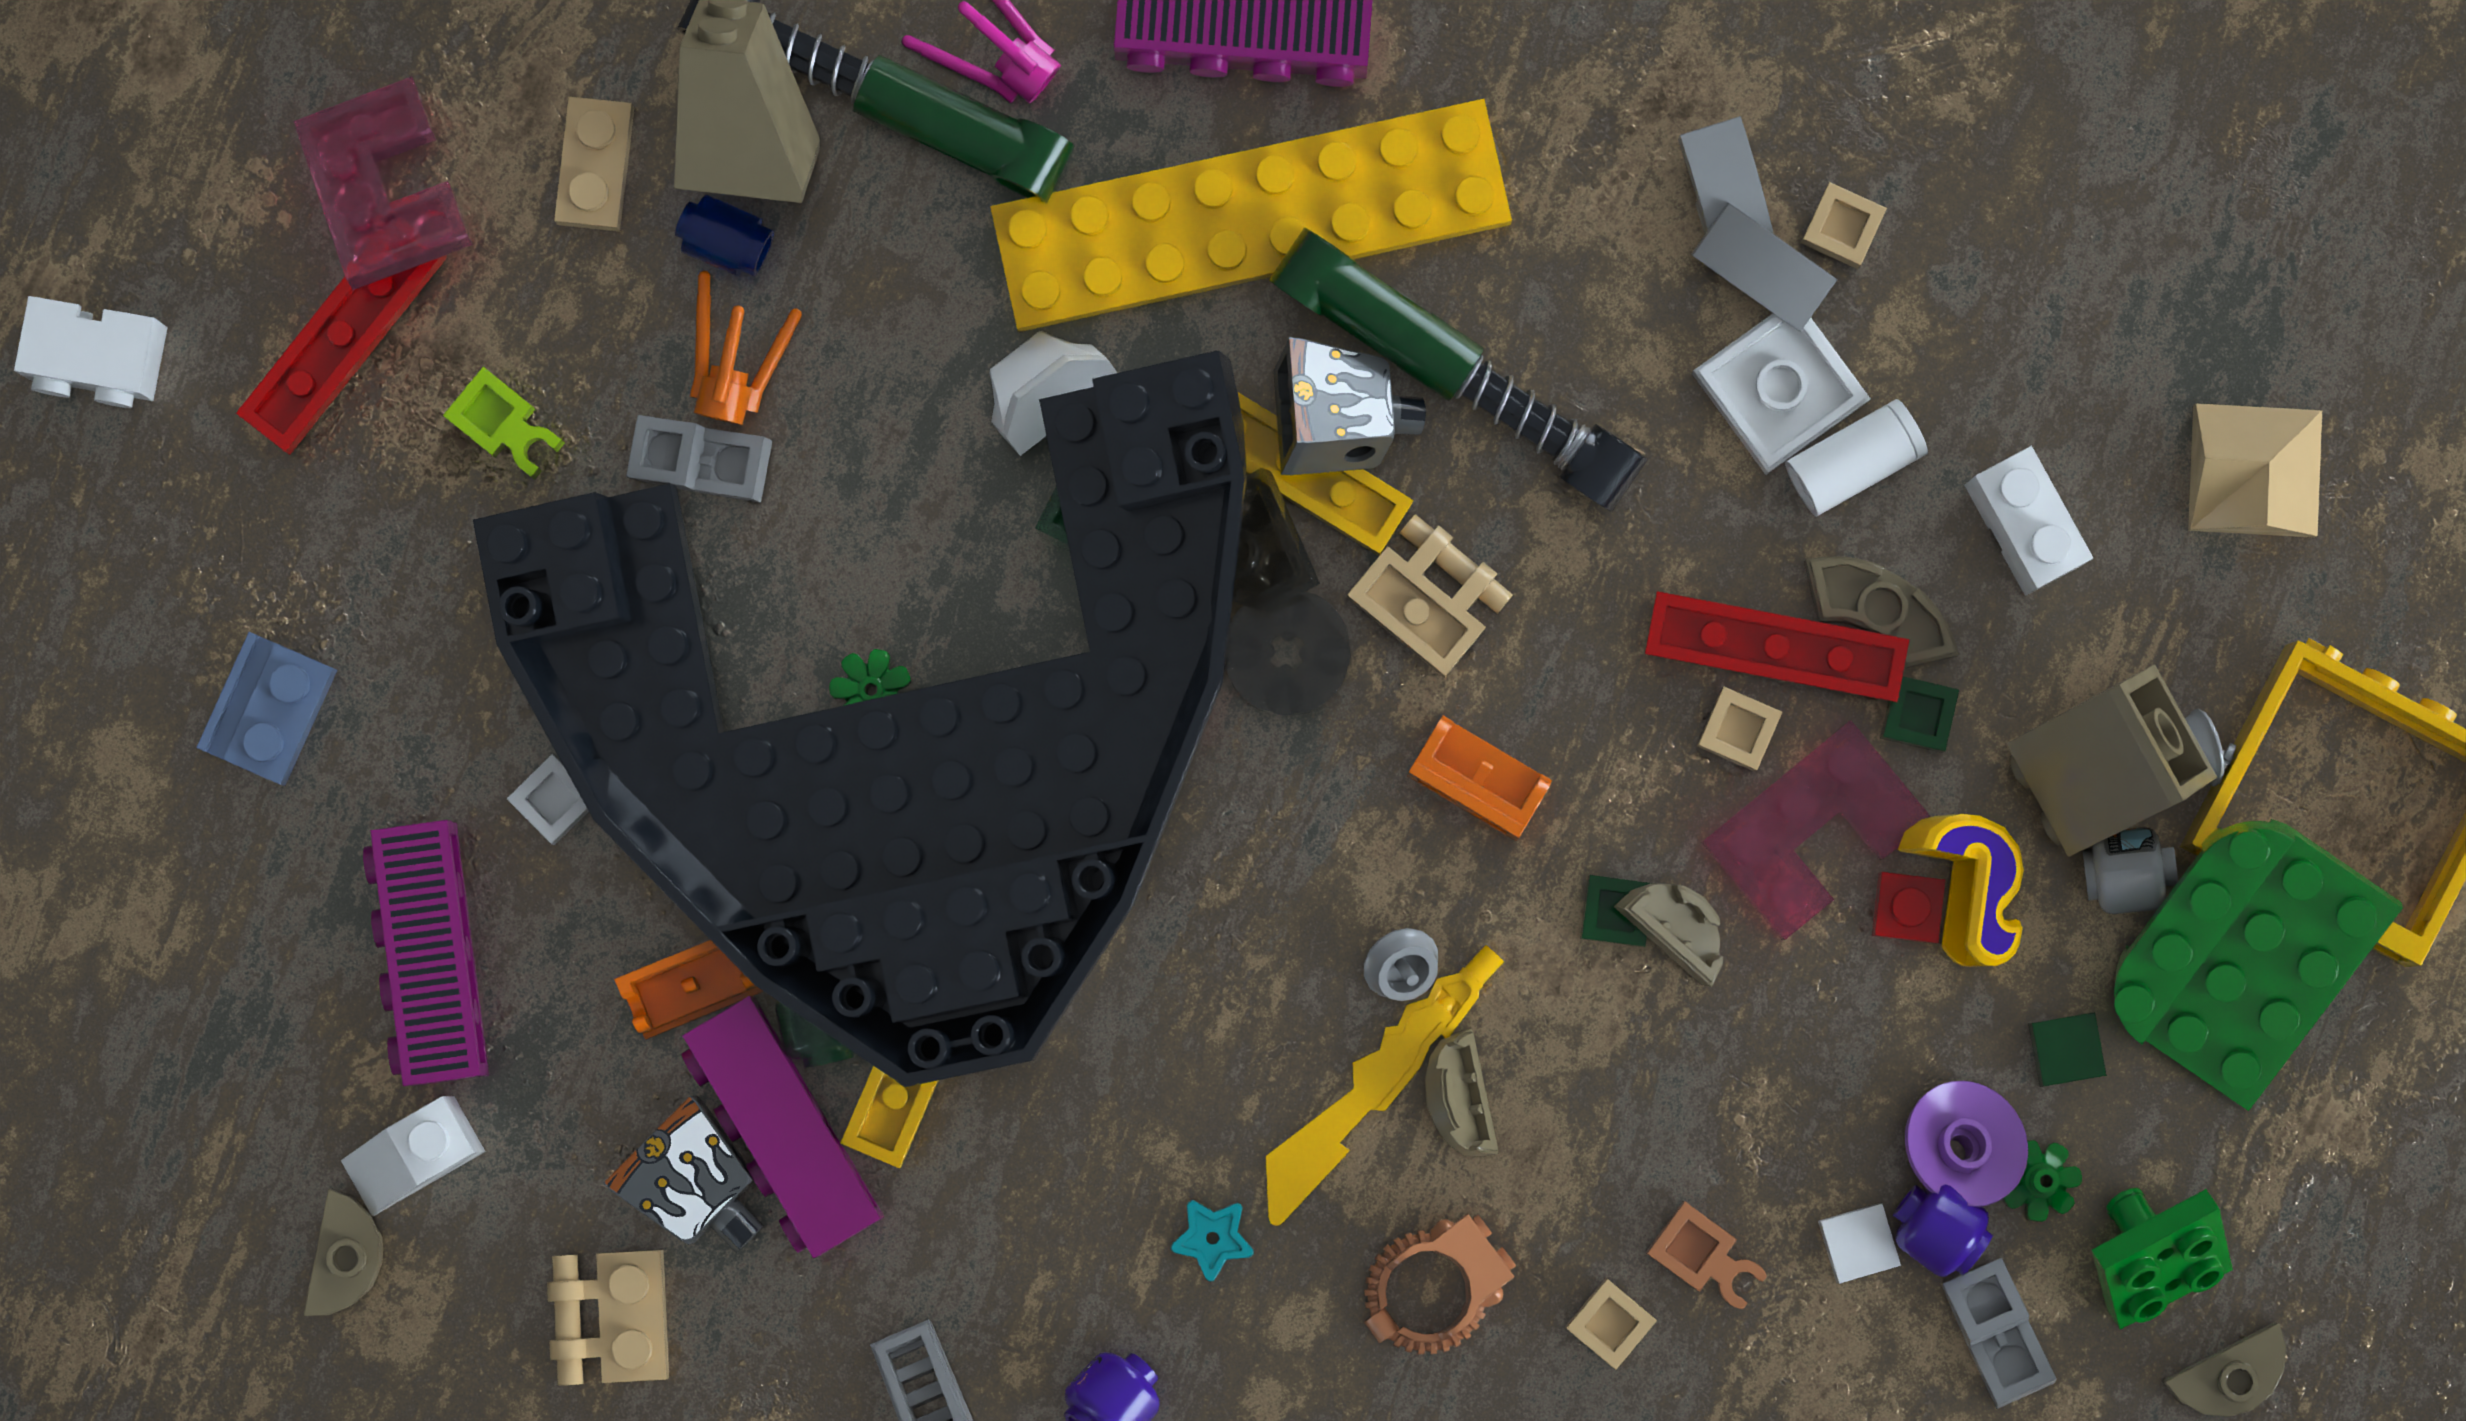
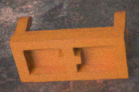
[1407,715,1552,841]
[614,940,764,1040]

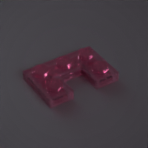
[293,76,473,290]
[1701,720,1931,941]

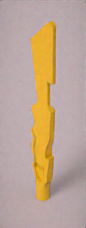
[1266,945,1504,1226]

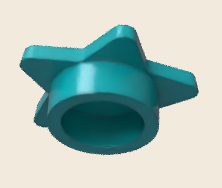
[1170,1200,1254,1282]

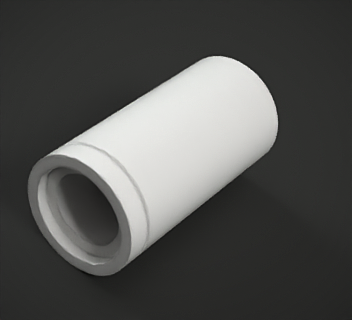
[1785,399,1928,517]

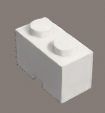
[14,296,168,408]
[1964,446,2093,596]

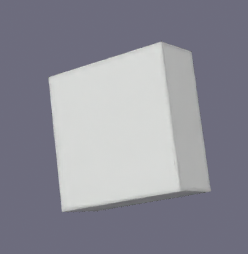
[507,754,589,845]
[1818,1203,1901,1284]

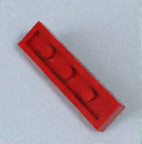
[236,215,447,455]
[1645,591,1910,702]

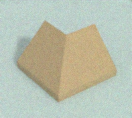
[2188,404,2322,538]

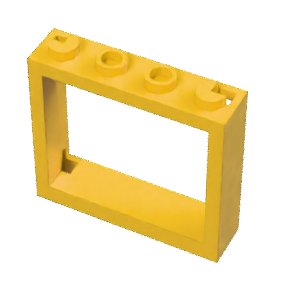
[2180,638,2466,967]

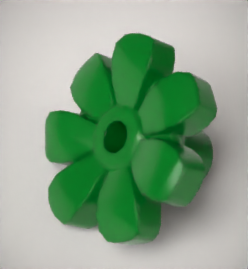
[829,649,911,706]
[2002,1140,2082,1222]

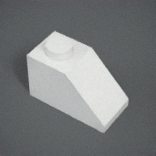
[341,1096,486,1216]

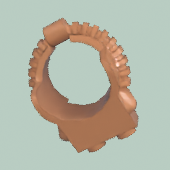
[1364,1213,1516,1355]

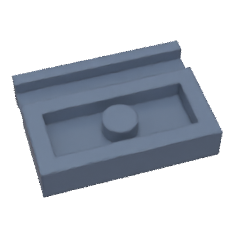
[196,632,337,786]

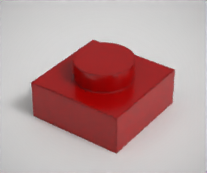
[1872,872,1946,944]

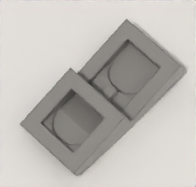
[1678,116,1774,234]
[1691,202,1838,332]
[626,415,772,503]
[1942,1258,2057,1409]

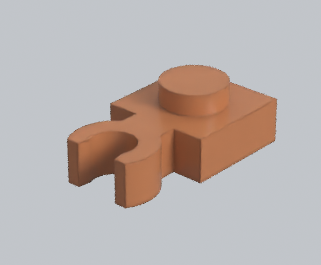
[1646,1201,1767,1309]

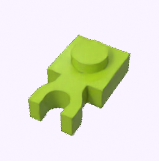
[443,367,565,480]

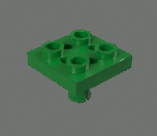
[2091,1188,2233,1330]

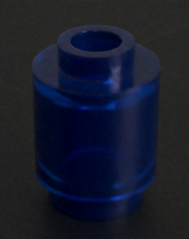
[675,194,774,277]

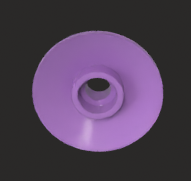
[1905,1081,2028,1207]

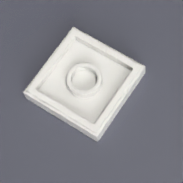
[1691,313,1871,475]

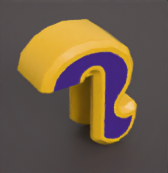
[1897,814,2024,967]

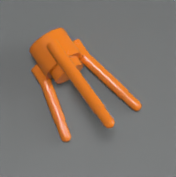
[690,270,802,425]

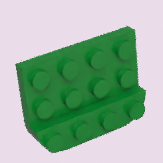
[2114,819,2403,1111]

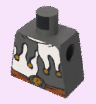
[1273,337,1426,475]
[603,1096,764,1253]

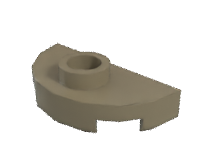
[1614,883,1723,987]
[1425,1028,1499,1157]
[303,1188,383,1316]
[2161,1322,2287,1417]

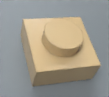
[1801,182,1887,269]
[1696,687,1782,772]
[1565,1278,1657,1370]

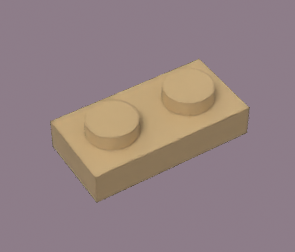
[554,97,634,232]

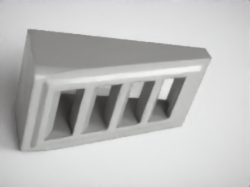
[870,1319,973,1421]

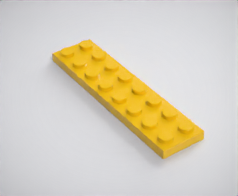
[990,99,1512,332]

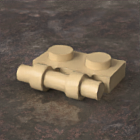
[1347,514,1513,678]
[547,1249,669,1386]

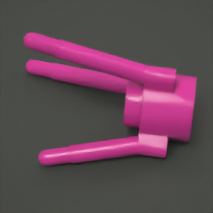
[901,0,1061,104]

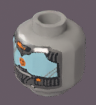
[2083,827,2178,914]

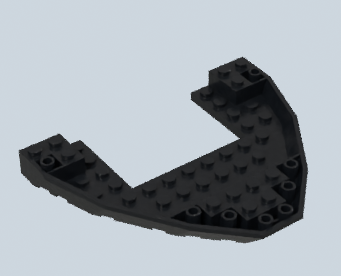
[473,350,1247,1087]

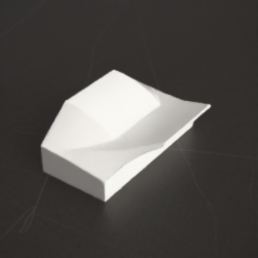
[989,331,1117,456]

